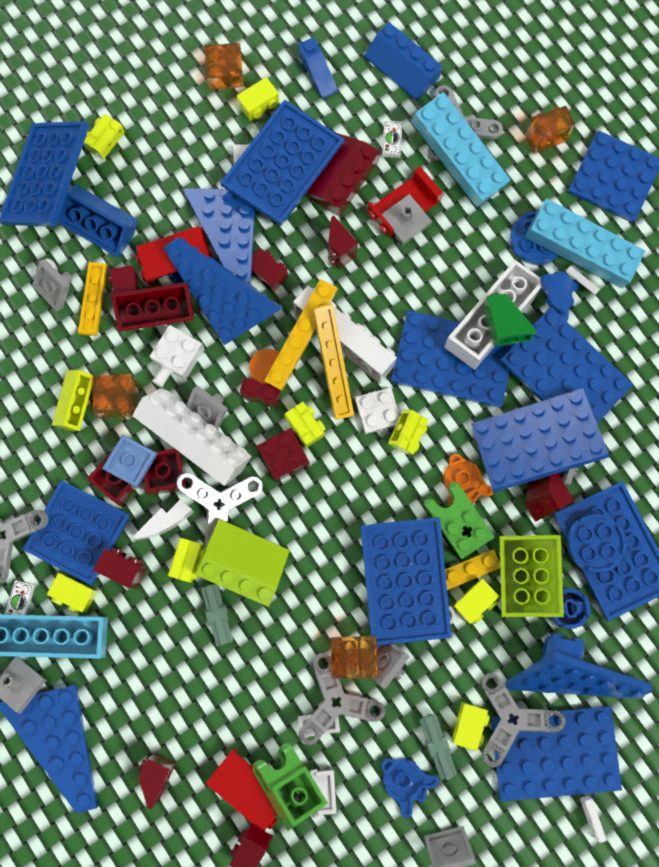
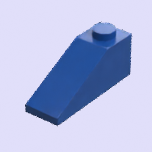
[298,37,338,99]

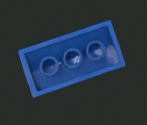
[364,22,443,102]
[57,185,138,258]

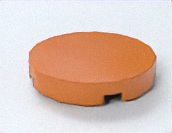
[249,348,280,384]

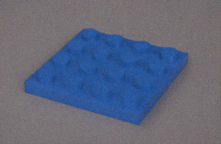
[567,130,659,223]
[23,480,131,585]

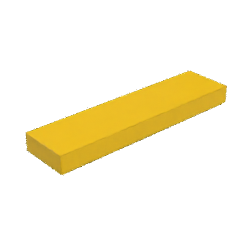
[78,262,108,337]

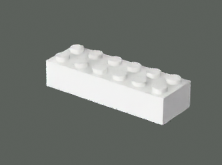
[445,260,543,370]
[293,286,396,384]
[132,388,252,486]

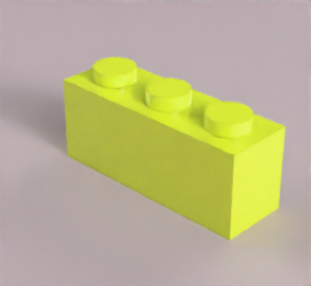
[52,370,94,431]

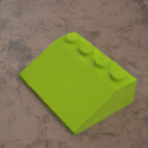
[194,519,290,607]
[500,535,564,617]

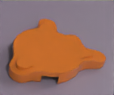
[443,454,493,507]

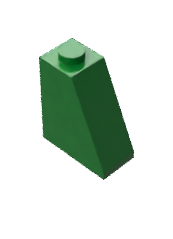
[483,293,536,346]

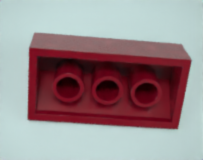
[111,282,195,332]

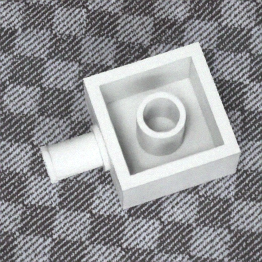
[150,325,205,388]

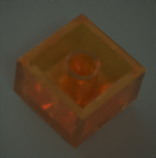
[204,43,244,90]
[525,105,575,154]
[93,374,136,418]
[330,635,378,679]

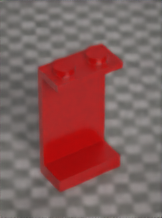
[367,166,443,238]
[136,225,212,286]
[206,748,278,831]

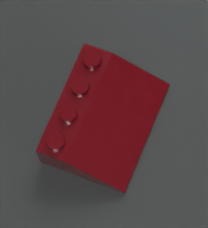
[304,132,380,217]

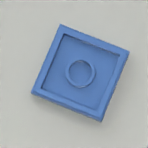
[102,434,157,488]

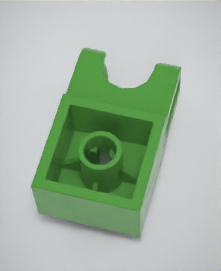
[424,482,494,559]
[252,743,328,831]

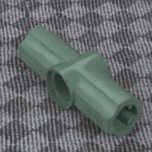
[201,584,233,646]
[419,713,457,779]

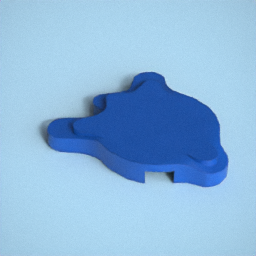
[540,271,580,321]
[381,758,439,818]

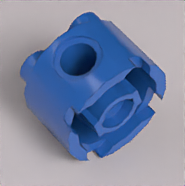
[548,588,591,629]
[542,634,585,661]

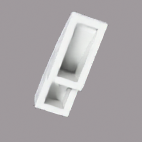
[133,499,194,541]

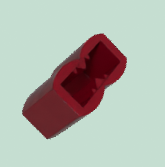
[240,378,281,408]

